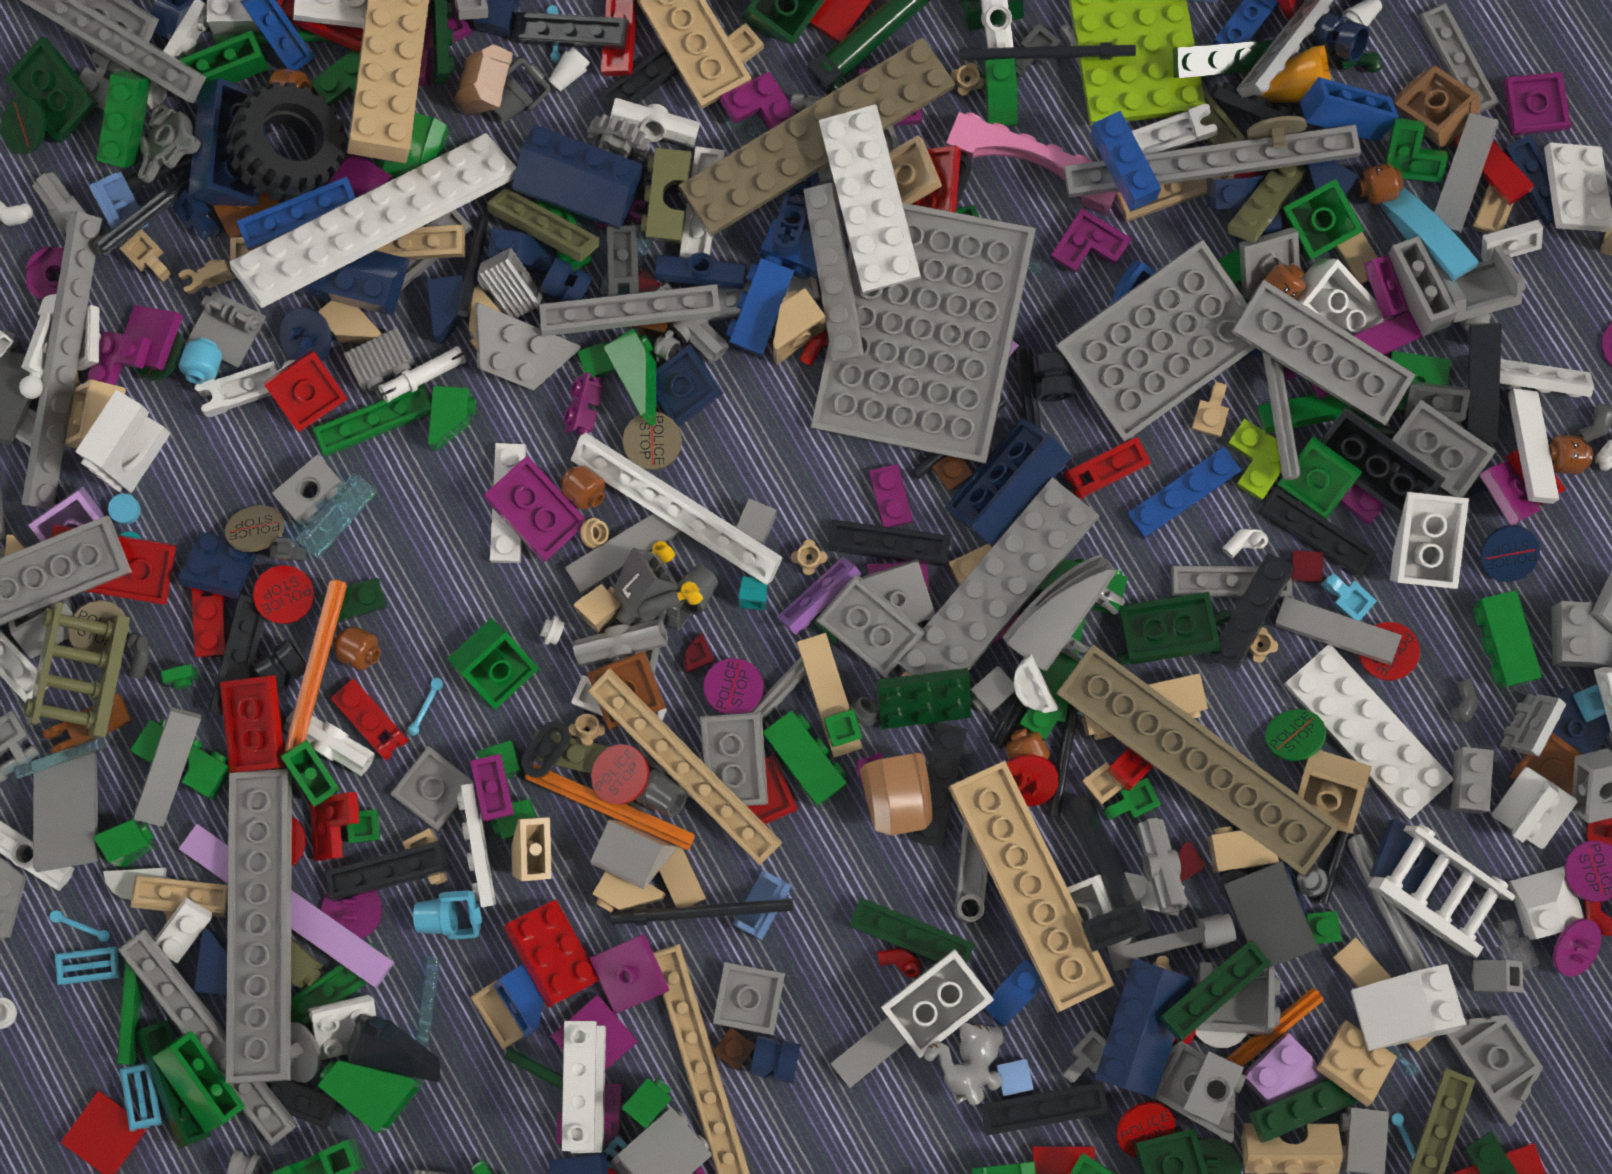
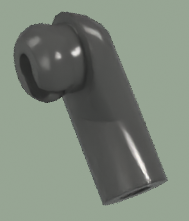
[1577,404,1612,442]

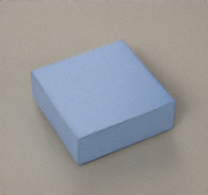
[996,1059,1034,1096]

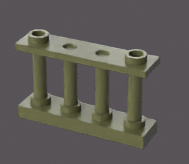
[23,602,130,739]

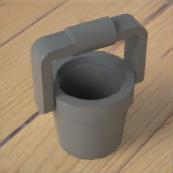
[492,56,551,123]
[668,565,718,631]
[628,757,687,817]

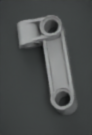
[954,819,988,923]
[1107,913,1236,972]

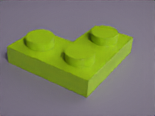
[1227,419,1282,501]

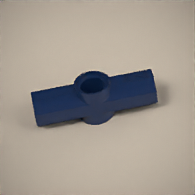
[655,252,747,290]

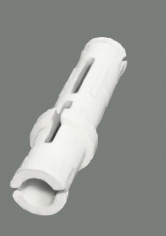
[378,346,466,403]

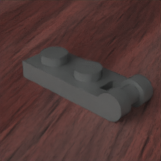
[607,225,639,296]

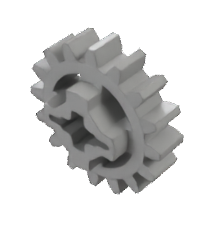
[587,114,651,162]

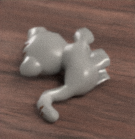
[923,1023,1003,1105]

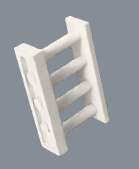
[1368,824,1516,958]
[562,1021,606,1153]

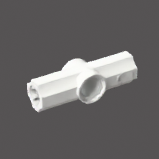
[981,0,1014,48]
[610,98,700,148]
[283,711,375,776]
[0,820,75,891]

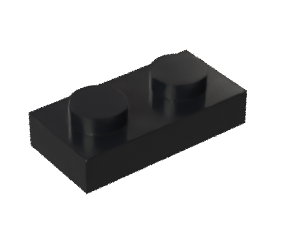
[1081,901,1152,952]

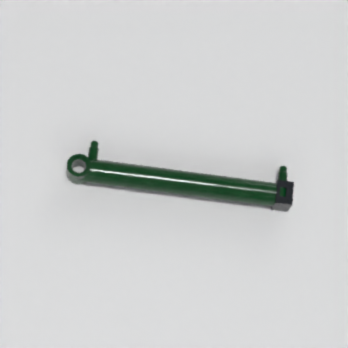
[807,0,931,95]

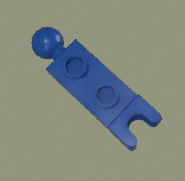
[1213,0,1279,44]

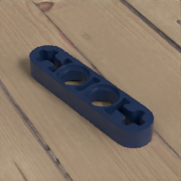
[772,172,818,257]

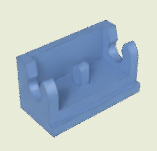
[89,172,149,231]
[732,871,792,941]

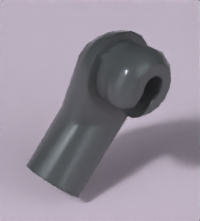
[127,634,149,679]
[1451,679,1478,723]

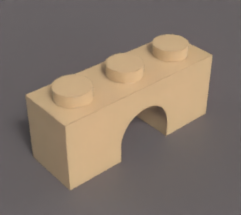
[1241,1123,1343,1174]

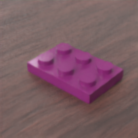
[482,455,586,563]

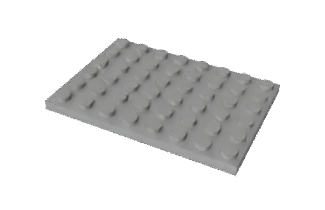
[811,203,1036,464]

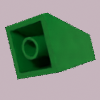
[318,1060,425,1133]

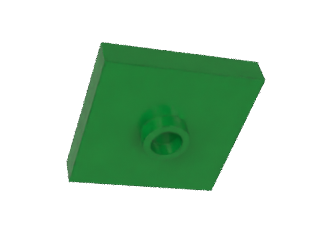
[1390,351,1451,413]
[1277,437,1362,519]

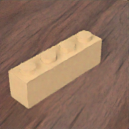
[1081,673,1208,740]

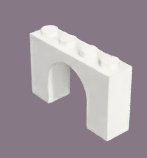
[75,390,171,493]

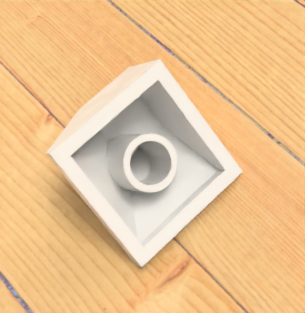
[1508,867,1584,941]

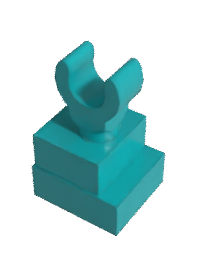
[739,575,768,611]

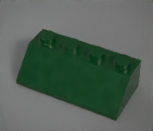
[741,0,825,46]

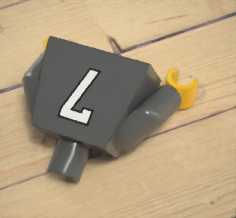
[614,541,703,625]

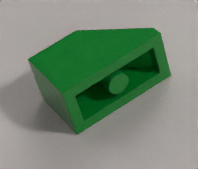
[983,58,1017,127]
[428,386,477,451]
[281,739,340,807]
[93,819,156,868]
[622,1077,673,1129]

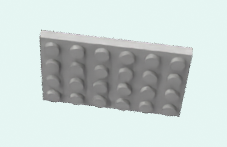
[1055,240,1255,442]

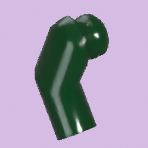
[1337,50,1382,73]

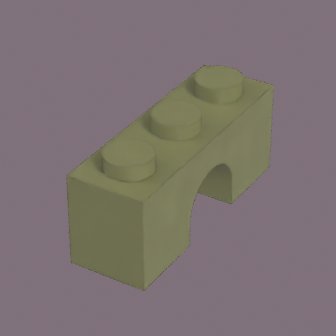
[641,148,692,244]

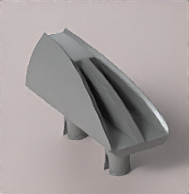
[1003,555,1125,671]

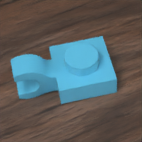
[1321,573,1377,621]

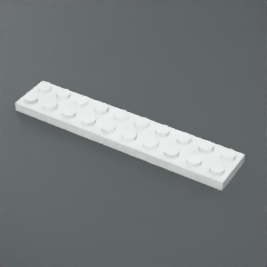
[229,133,517,308]

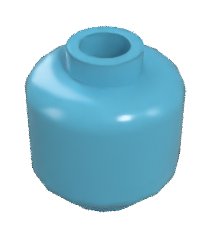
[179,338,222,384]

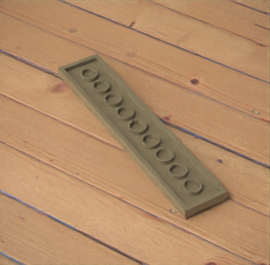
[678,37,956,237]
[1056,644,1340,876]

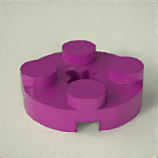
[25,246,64,302]

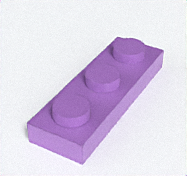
[777,557,861,635]

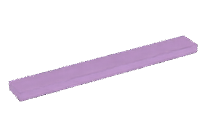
[179,824,395,988]

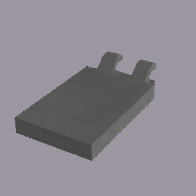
[0,330,42,446]

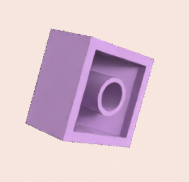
[28,486,104,542]
[1242,1033,1327,1105]

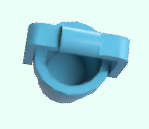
[413,890,482,939]

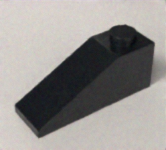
[348,1014,441,1083]

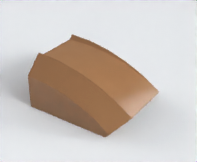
[455,44,513,116]
[1393,65,1480,147]
[859,753,932,836]

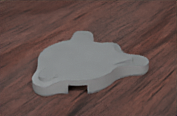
[138,104,201,183]

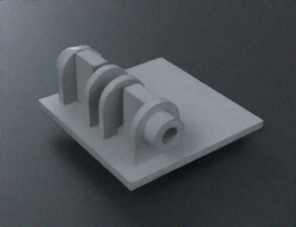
[186,291,266,368]

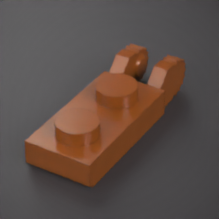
[42,693,133,757]

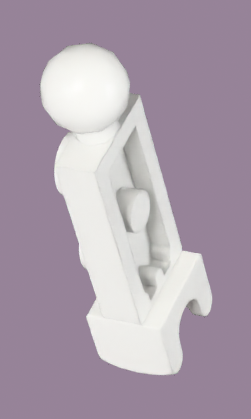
[1132,104,1218,155]
[19,294,56,399]
[195,360,295,417]

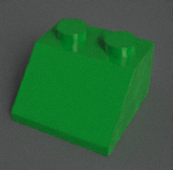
[1280,179,1364,262]
[447,618,539,710]

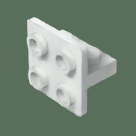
[1492,766,1577,849]
[308,995,376,1060]

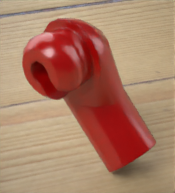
[799,330,829,366]
[1585,900,1612,937]
[877,948,921,978]

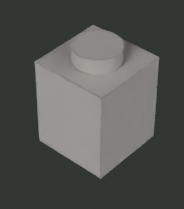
[736,498,777,545]
[970,666,1015,715]
[1471,960,1523,993]

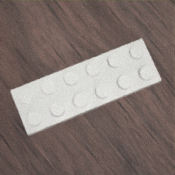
[819,104,921,294]
[1283,644,1454,820]

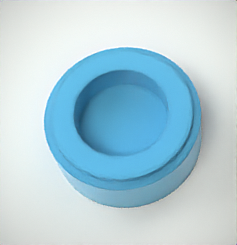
[108,493,141,525]

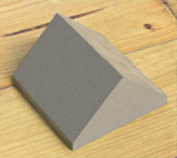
[591,820,676,889]

